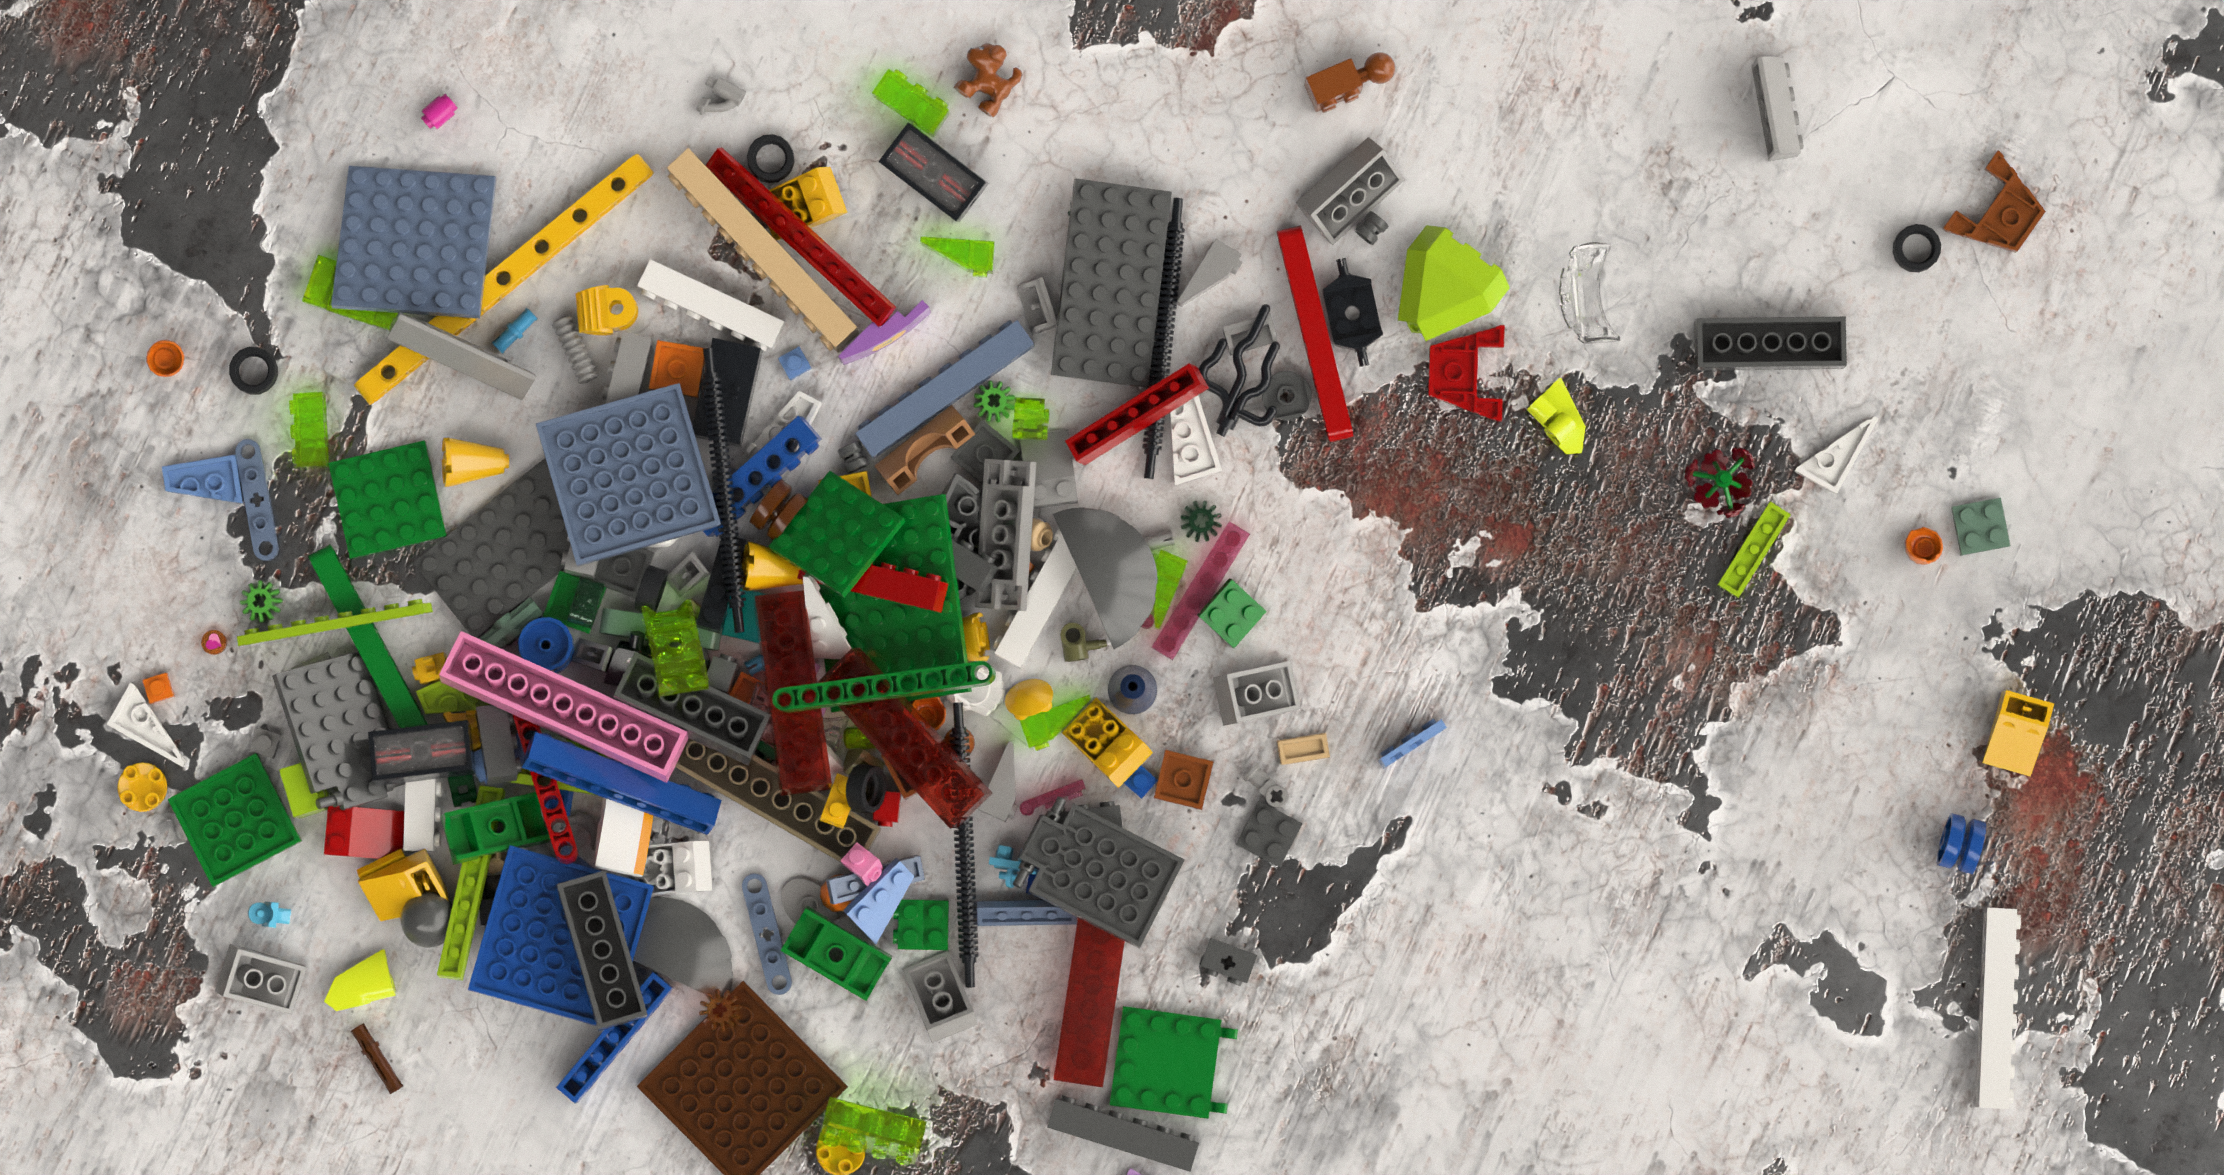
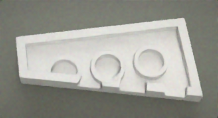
[732,391,822,487]
[1170,395,1222,486]

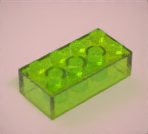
[818,1097,927,1165]

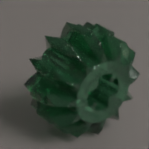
[1180,501,1222,542]

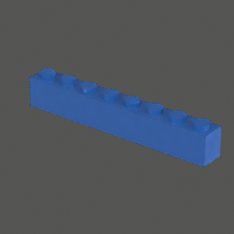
[521,732,722,835]

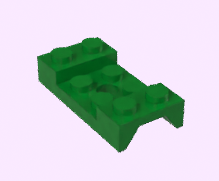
[440,792,551,865]
[780,906,892,1001]

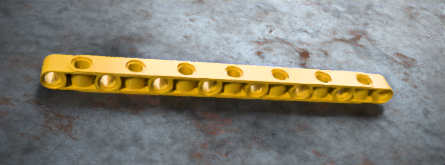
[354,153,654,405]

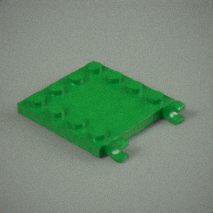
[1110,1006,1238,1119]

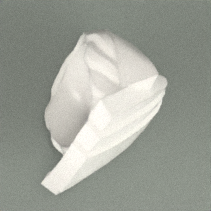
[946,661,1005,716]

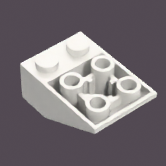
[632,841,712,895]

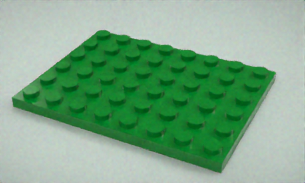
[819,494,972,713]

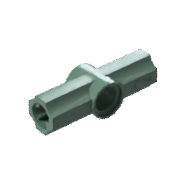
[480,597,544,649]

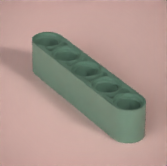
[599,608,723,651]

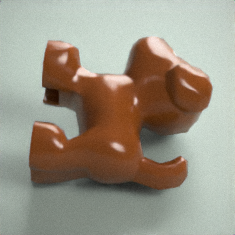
[953,43,1023,118]

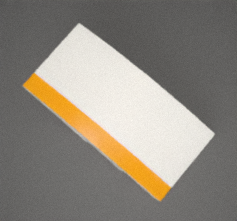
[594,797,653,877]

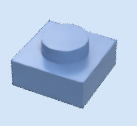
[778,346,812,381]

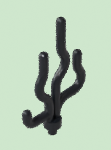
[1199,304,1280,437]

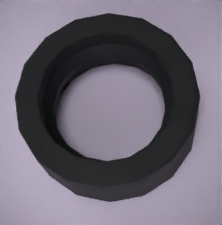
[747,134,795,183]
[1892,224,1941,273]
[229,347,278,395]
[634,565,668,615]
[846,764,887,813]

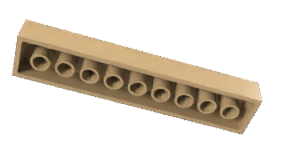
[667,148,859,353]

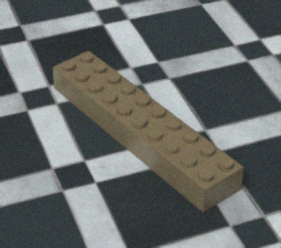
[675,738,882,862]

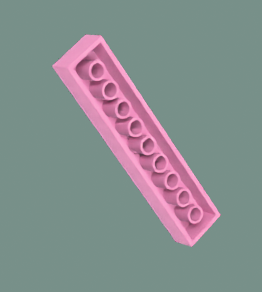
[439,631,688,783]

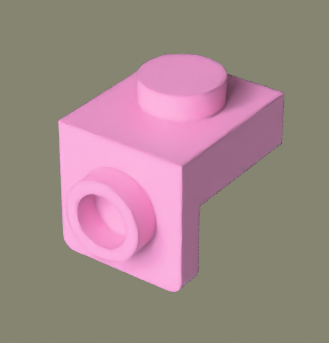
[840,842,883,886]

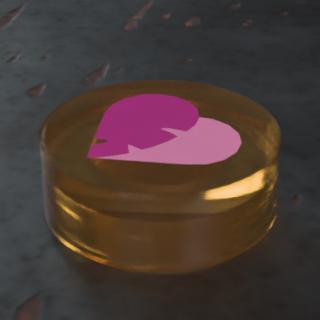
[201,630,227,655]

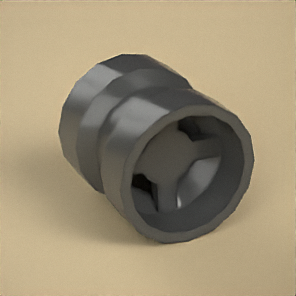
[1354,211,1389,245]
[838,441,869,474]

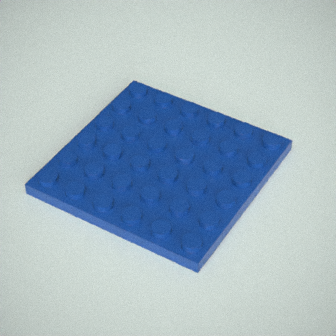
[468,845,654,1031]

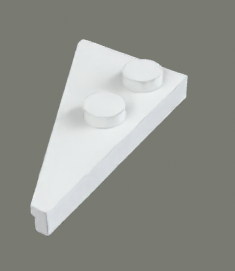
[1794,416,1878,495]
[803,574,858,660]
[107,683,187,767]

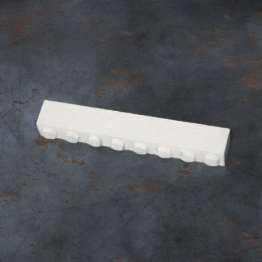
[1975,908,2021,1109]

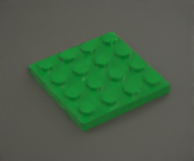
[328,440,447,559]
[768,471,906,598]
[168,753,302,887]

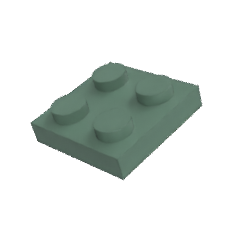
[1951,498,2011,556]

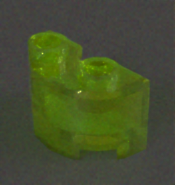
[1012,397,1050,440]

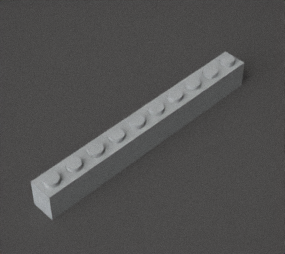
[561,332,652,580]

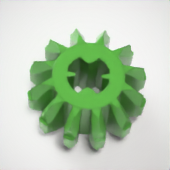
[974,381,1015,423]
[240,580,283,623]

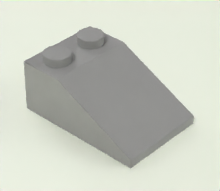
[1019,430,1078,509]
[1213,661,1301,726]
[215,944,307,1015]
[902,951,978,1043]

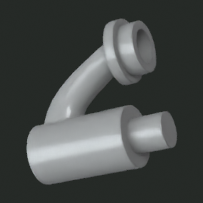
[696,76,746,116]

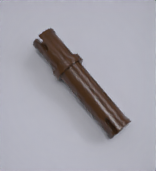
[350,1023,403,1094]

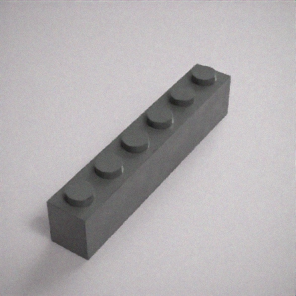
[1047,1095,1199,1172]

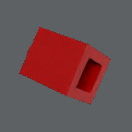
[873,791,901,827]

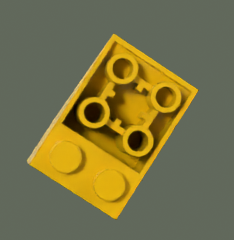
[768,167,848,241]
[1982,690,2054,777]
[1062,698,1153,788]
[358,849,449,921]

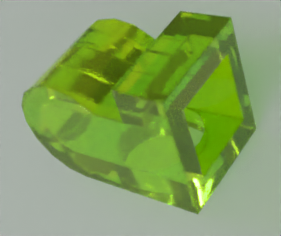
[843,722,880,749]

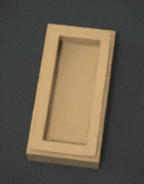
[1277,733,1330,765]

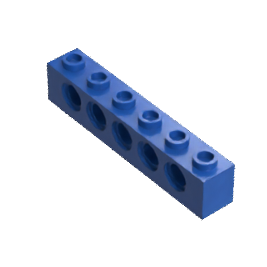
[703,416,822,537]
[556,972,674,1104]

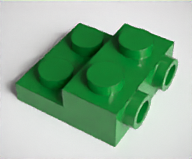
[893,899,949,950]

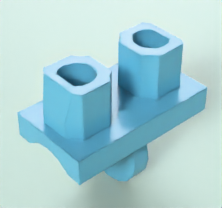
[989,845,1038,888]
[248,902,291,928]

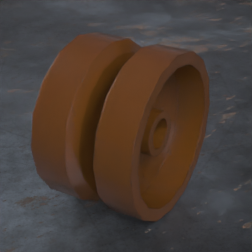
[749,479,808,540]

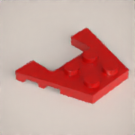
[1428,325,1505,422]

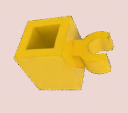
[412,652,447,685]

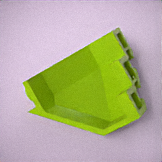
[1398,225,1510,342]

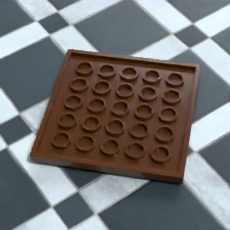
[637,981,848,1175]

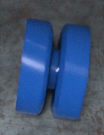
[518,617,575,674]
[1937,813,1986,874]

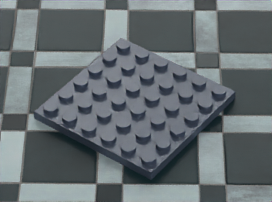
[331,166,496,319]
[536,383,721,567]

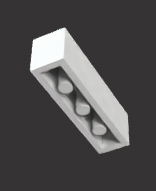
[403,779,443,852]

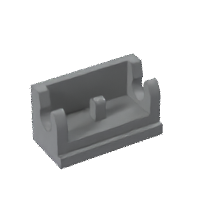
[1017,277,1057,335]
[1223,313,1277,356]

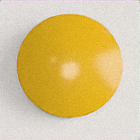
[1005,679,1053,720]
[117,762,167,812]
[816,1126,865,1175]

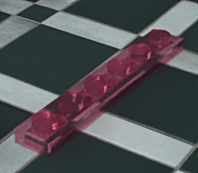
[1151,521,1250,661]

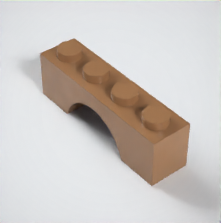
[874,405,975,495]

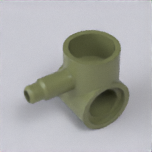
[1060,623,1107,662]

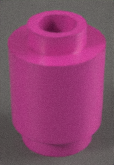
[421,94,458,130]

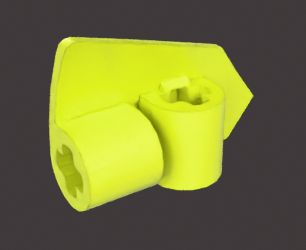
[1527,378,1586,455]
[324,949,396,1011]

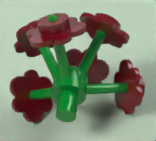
[1684,447,1755,518]

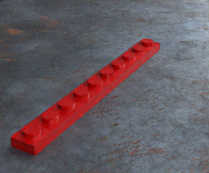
[705,147,896,327]

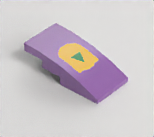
[838,300,931,365]

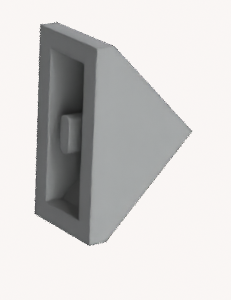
[667,552,710,597]
[572,638,615,673]

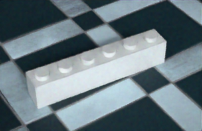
[637,259,785,352]
[993,529,1077,669]

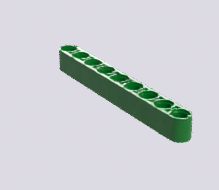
[308,544,428,744]
[772,661,996,712]

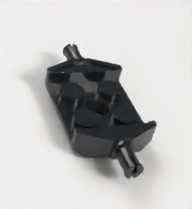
[1322,258,1383,367]

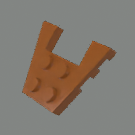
[1942,150,2046,253]

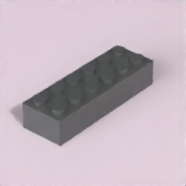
[1694,316,1847,371]
[613,652,771,766]
[556,870,648,1031]

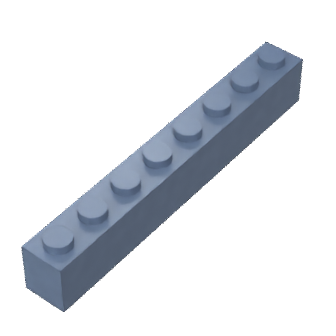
[855,320,1035,460]

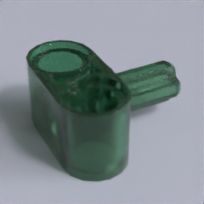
[567,577,605,629]

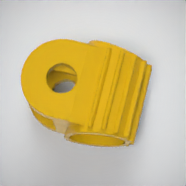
[575,285,638,336]

